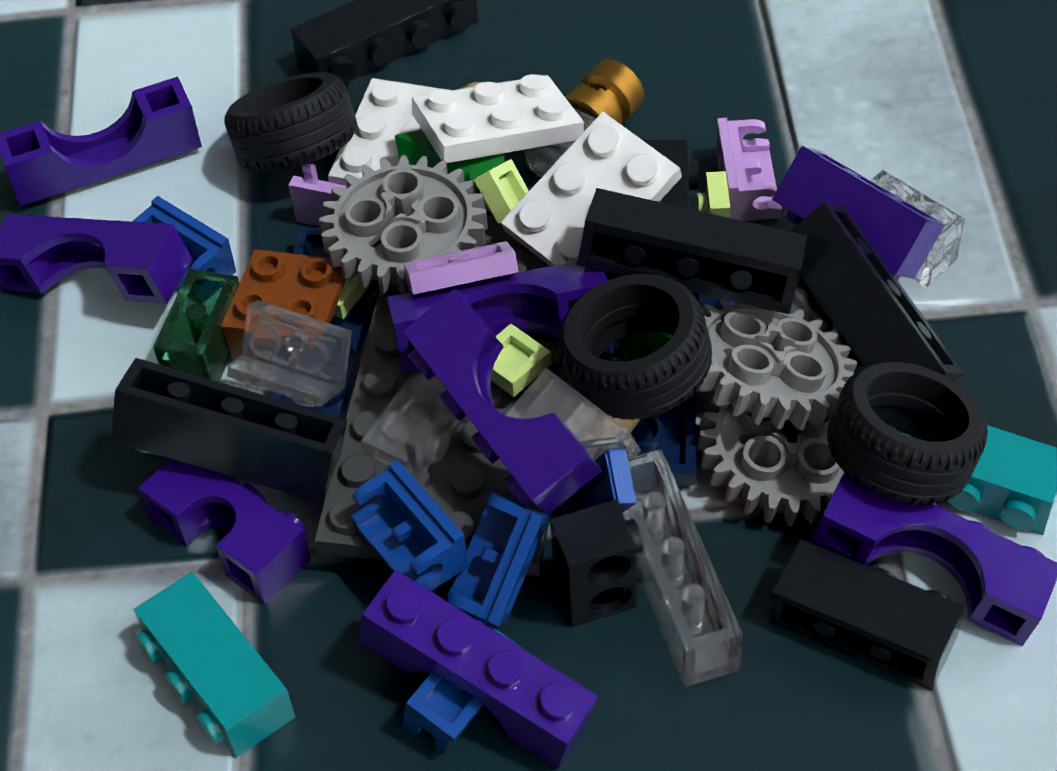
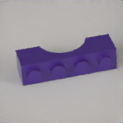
[0,76,202,206]
[0,214,193,304]
[387,262,608,373]
[402,288,602,514]
[810,473,1057,646]
[359,569,599,769]

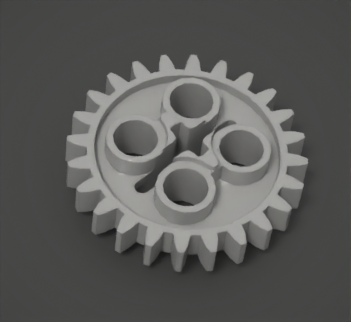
[319,155,488,294]
[698,299,857,430]
[697,396,844,527]

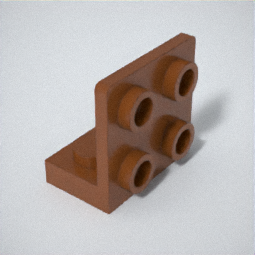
[221,249,347,368]

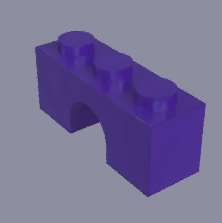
[138,459,311,605]

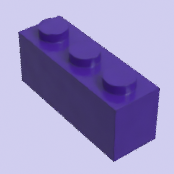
[772,146,945,279]

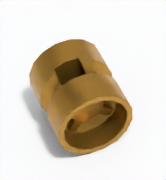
[565,59,644,131]

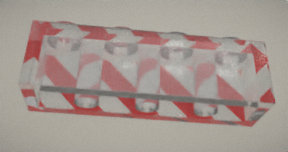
[623,449,743,687]

